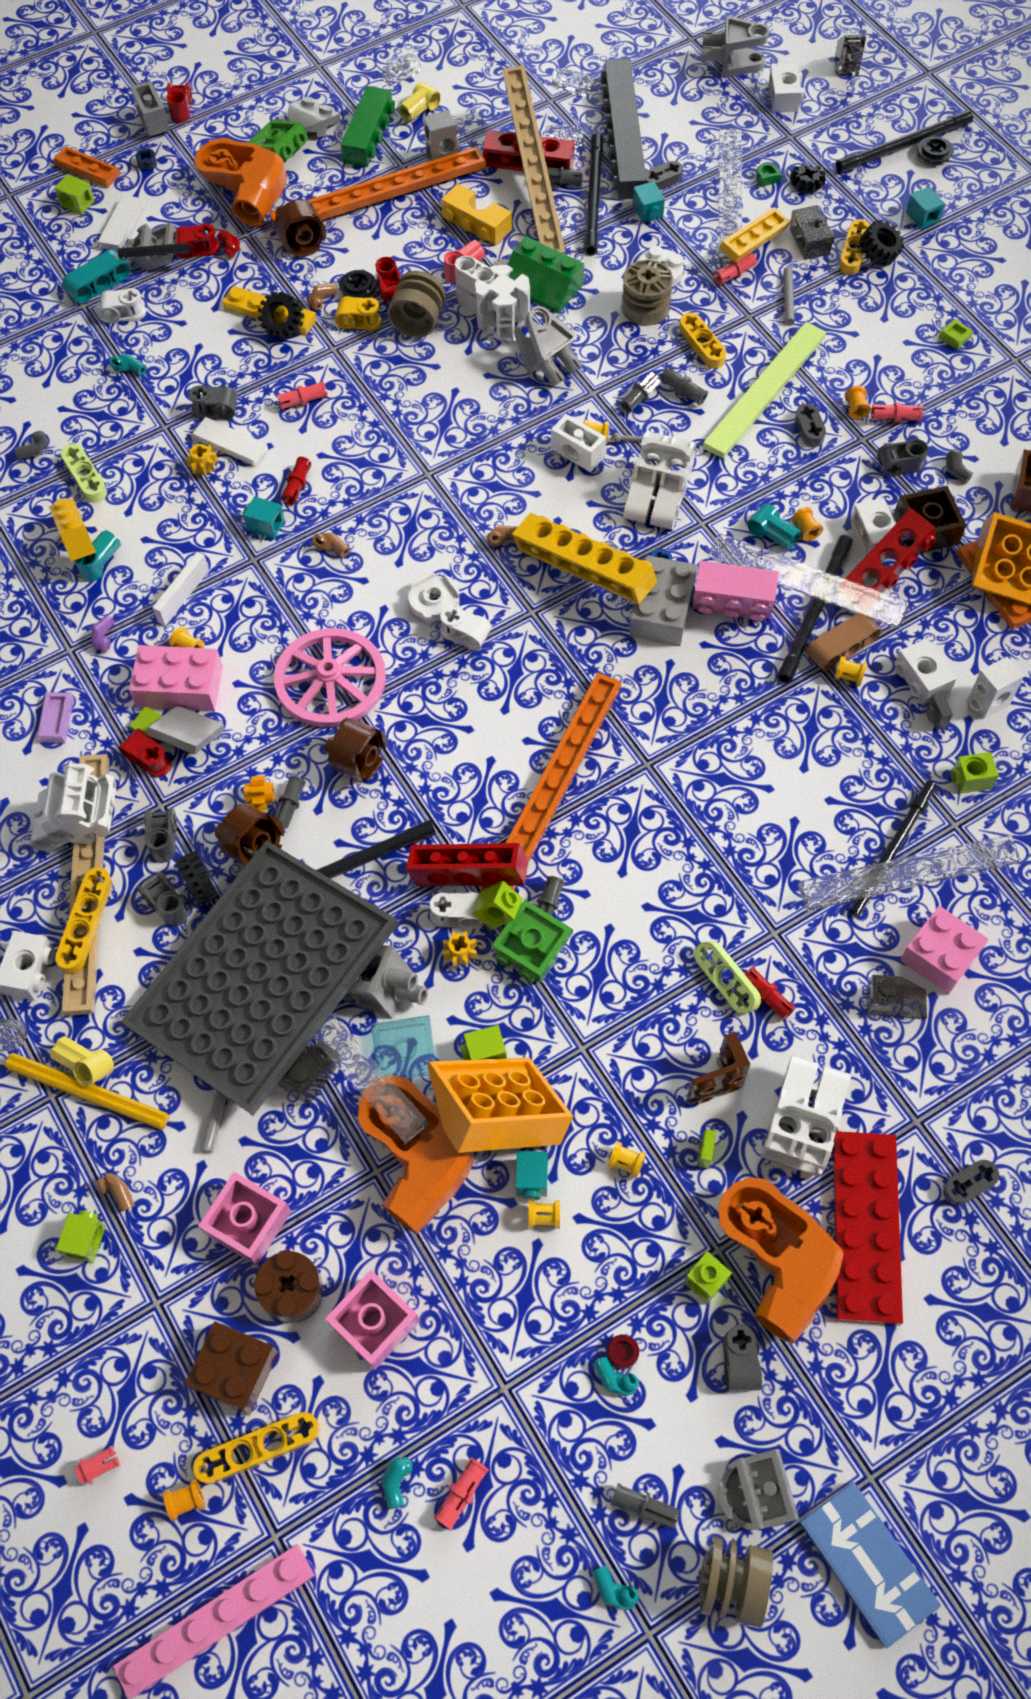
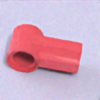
[444,239,485,283]

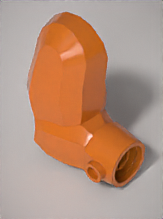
[194,138,287,227]
[358,1076,475,1234]
[718,1177,843,1344]

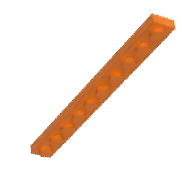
[269,146,486,225]
[480,672,622,892]

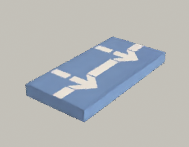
[799,1482,941,1649]

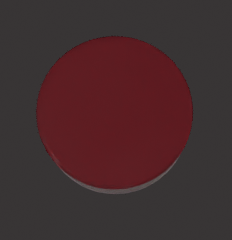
[607,1334,639,1370]

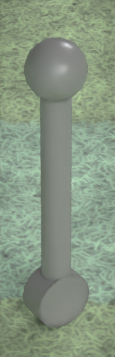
[612,433,643,442]

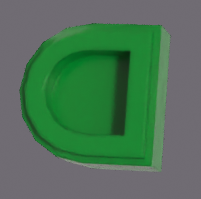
[756,163,782,187]

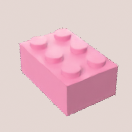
[692,561,779,621]
[129,645,223,711]

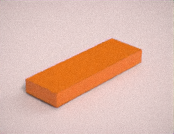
[53,146,121,188]

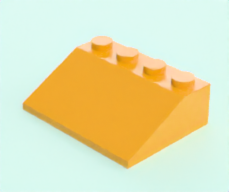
[971,512,1031,606]
[427,1057,574,1153]

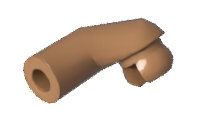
[308,283,337,310]
[487,525,518,547]
[312,533,351,557]
[97,1173,135,1212]

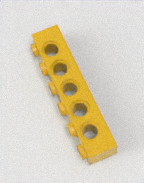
[512,512,657,605]

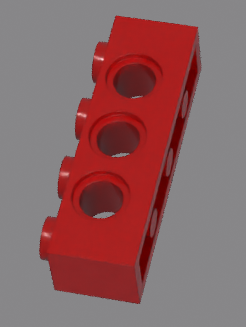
[482,130,575,172]
[838,508,936,612]
[406,843,529,887]

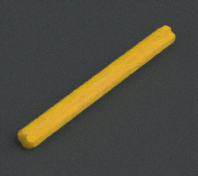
[5,1053,169,1130]

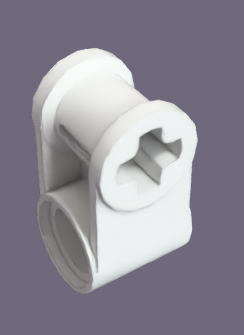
[99,288,146,323]
[440,606,492,651]
[430,892,484,929]

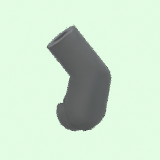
[15,431,48,460]
[945,449,973,483]

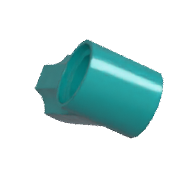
[747,504,801,550]
[74,530,121,582]

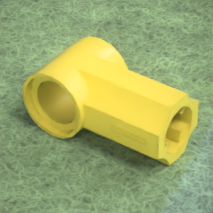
[398,82,441,122]
[50,1036,114,1086]

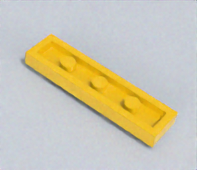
[719,207,791,263]
[222,286,317,335]

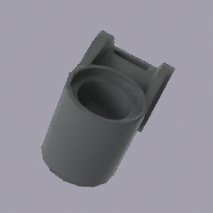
[189,385,237,420]
[877,439,928,477]
[144,808,177,863]
[137,871,188,927]
[722,1325,762,1392]

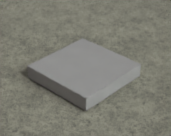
[148,705,224,754]

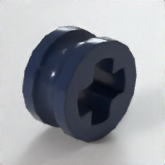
[135,148,157,171]

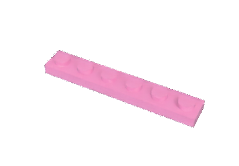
[113,1544,315,1699]

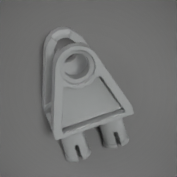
[702,16,769,78]
[514,306,583,387]
[342,945,428,1019]

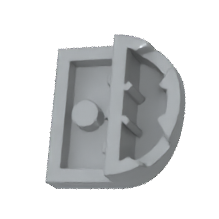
[287,97,340,137]
[125,222,176,270]
[718,1449,799,1530]

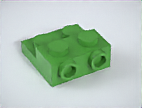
[247,120,308,163]
[492,899,573,983]

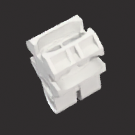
[455,256,530,341]
[623,431,696,530]
[30,763,117,851]
[760,1055,851,1177]

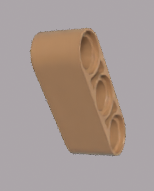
[806,611,882,672]

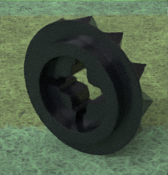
[917,136,954,165]
[790,163,826,192]
[339,270,376,298]

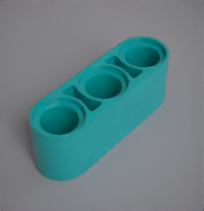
[62,250,131,304]

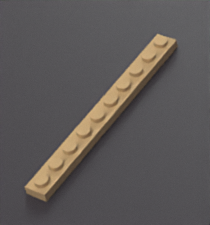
[502,65,566,255]
[62,754,110,1016]

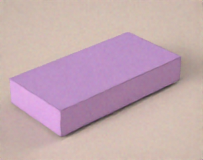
[37,692,74,743]

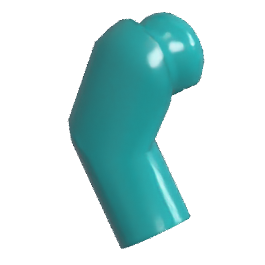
[109,354,147,376]
[593,1356,639,1396]
[381,1457,413,1510]
[591,1565,639,1610]

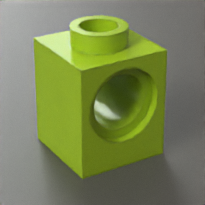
[54,174,95,215]
[951,752,999,794]
[471,881,523,930]
[460,1025,507,1060]
[56,1210,106,1263]
[684,1251,732,1304]

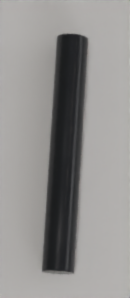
[118,243,189,258]

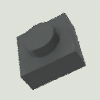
[926,692,953,731]

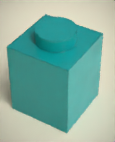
[632,181,665,223]
[906,187,945,229]
[243,496,285,539]
[516,1151,548,1201]

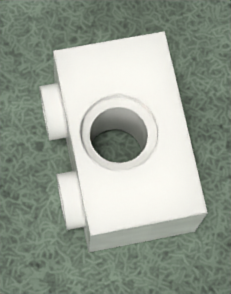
[768,63,804,112]
[551,414,606,472]
[851,498,896,555]
[895,639,957,705]
[968,657,1024,719]
[0,931,55,1001]

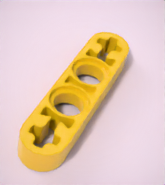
[55,867,113,974]
[193,1412,320,1484]

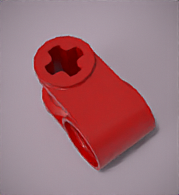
[166,82,193,123]
[175,223,220,259]
[375,257,401,303]
[118,728,171,777]

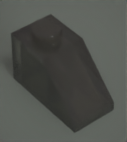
[834,34,866,76]
[866,975,927,1019]
[280,1041,344,1106]

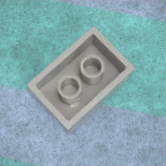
[629,555,698,646]

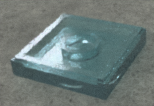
[371,1015,436,1081]

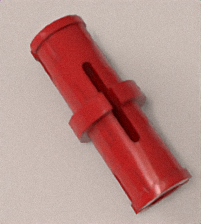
[281,456,312,505]
[744,967,796,1021]

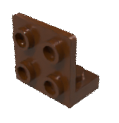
[687,1031,751,1104]

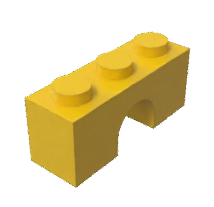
[441,183,512,246]
[49,498,96,561]

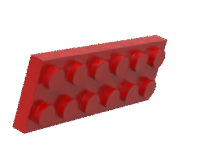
[833,1131,903,1326]

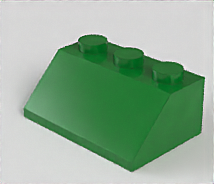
[507,236,584,313]

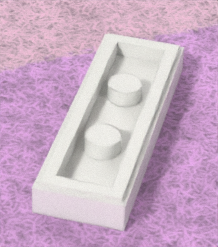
[98,195,145,251]
[192,417,268,466]
[153,552,209,626]

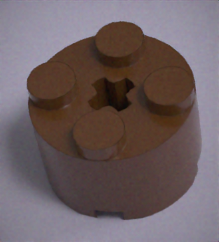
[274,199,326,257]
[325,717,387,781]
[215,804,284,866]
[254,1250,323,1323]

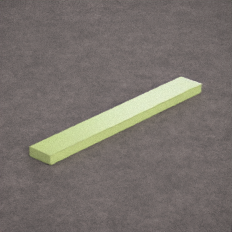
[703,322,826,459]

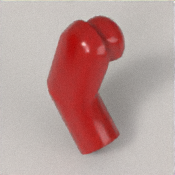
[218,229,240,258]

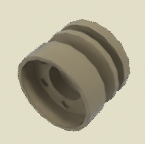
[621,259,673,326]
[387,271,446,338]
[699,1536,773,1629]

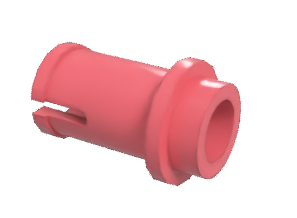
[74,1446,121,1485]

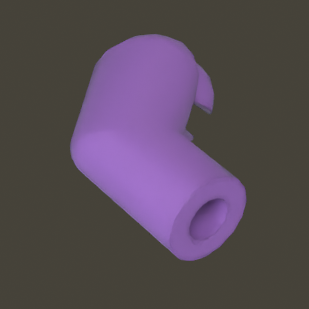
[92,615,115,652]

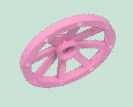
[274,628,386,727]

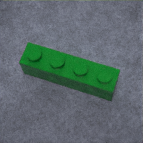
[341,86,395,167]

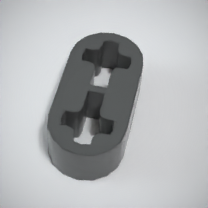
[646,161,683,190]
[795,404,826,447]
[943,1160,999,1206]

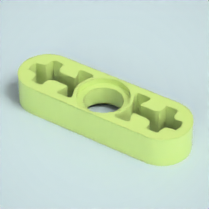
[61,444,107,502]
[695,941,761,1013]

